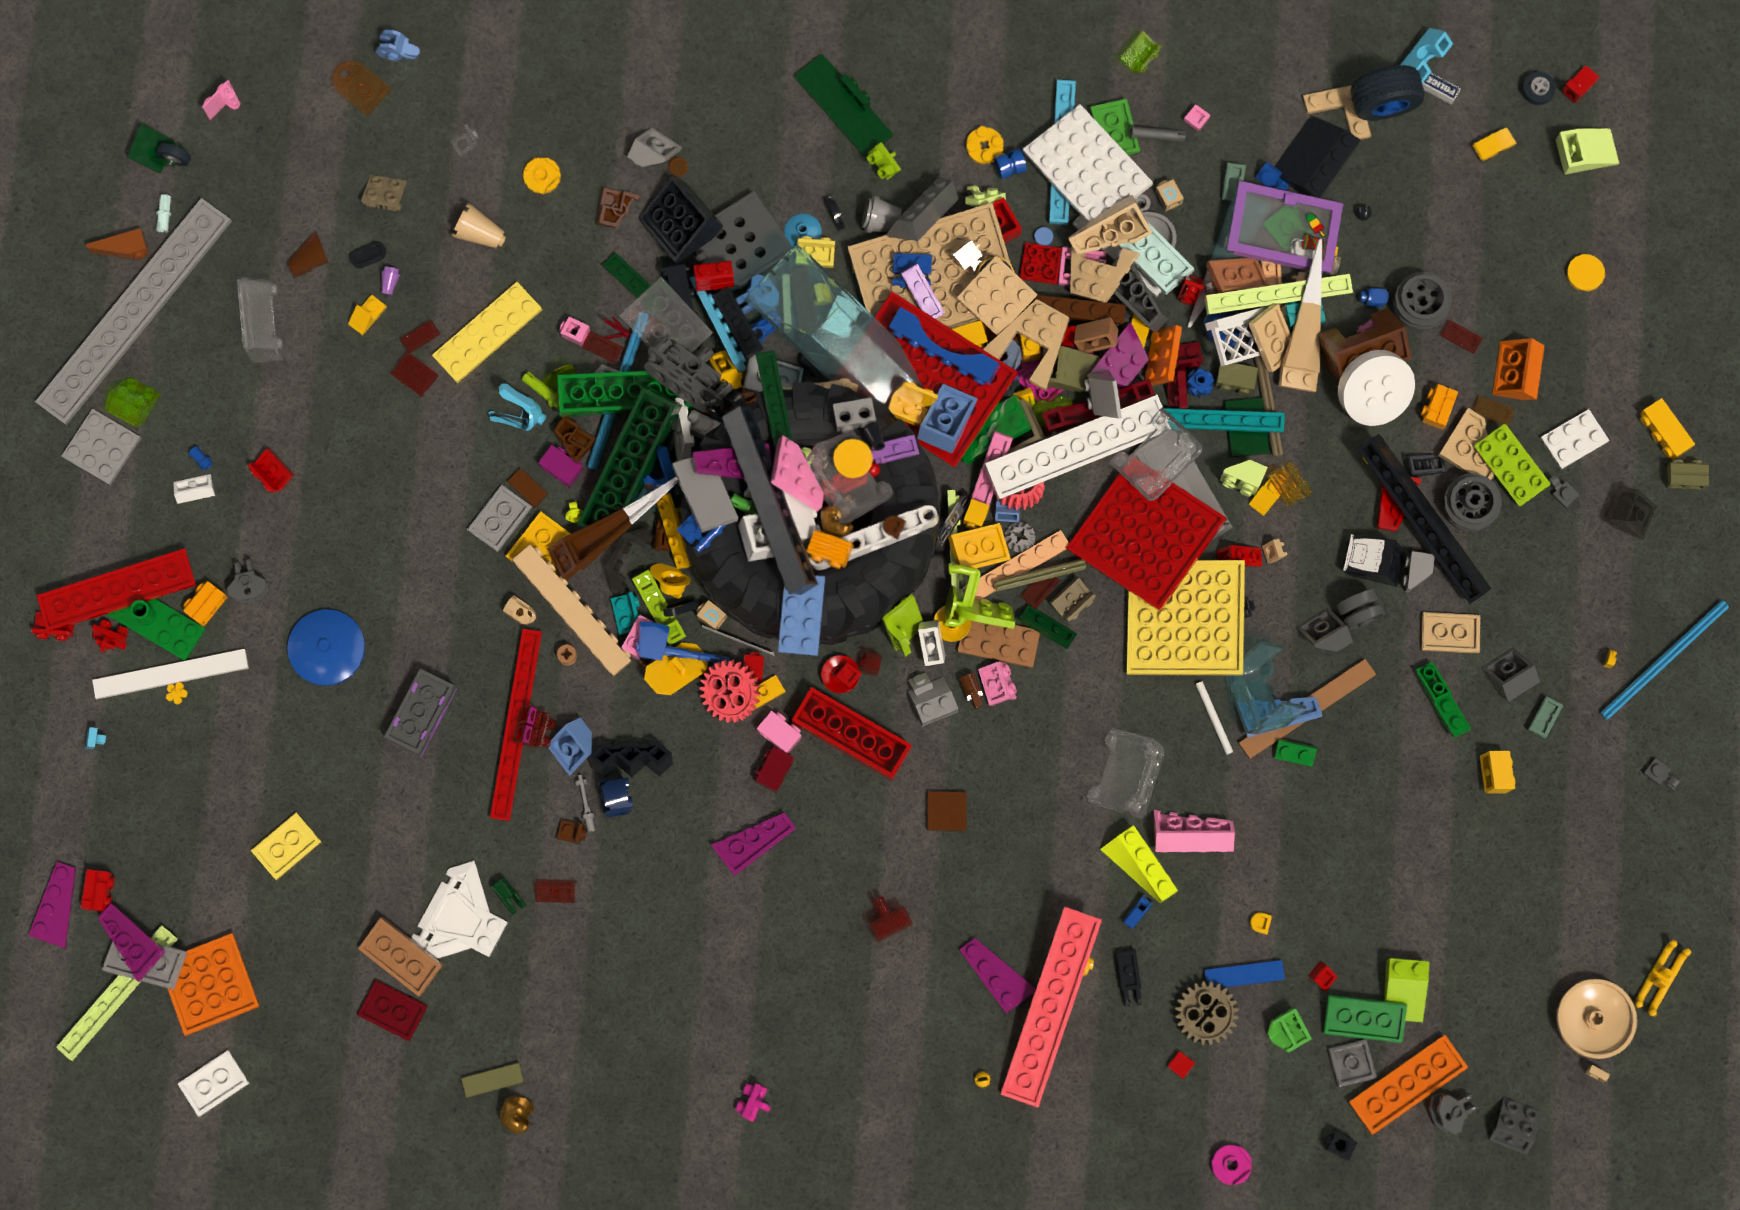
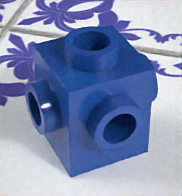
[1186,368,1214,399]

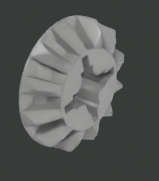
[1005,522,1035,552]

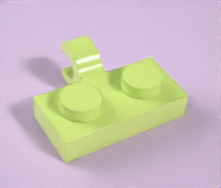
[966,185,1005,207]

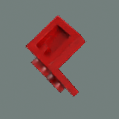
[1562,66,1599,104]
[1217,545,1262,567]

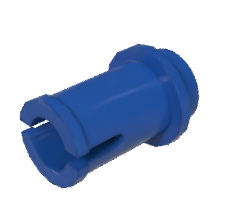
[189,446,213,470]

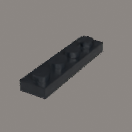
[712,286,764,359]

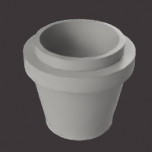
[862,195,902,233]

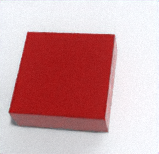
[835,662,862,689]
[1167,1051,1195,1079]

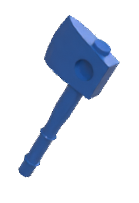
[635,622,730,663]

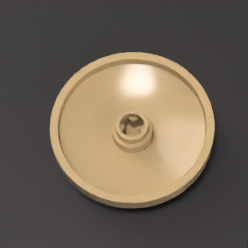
[1556,979,1637,1059]

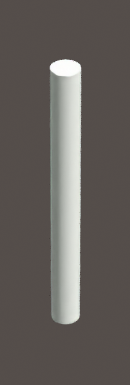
[1195,681,1233,755]

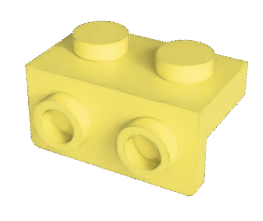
[796,236,835,268]

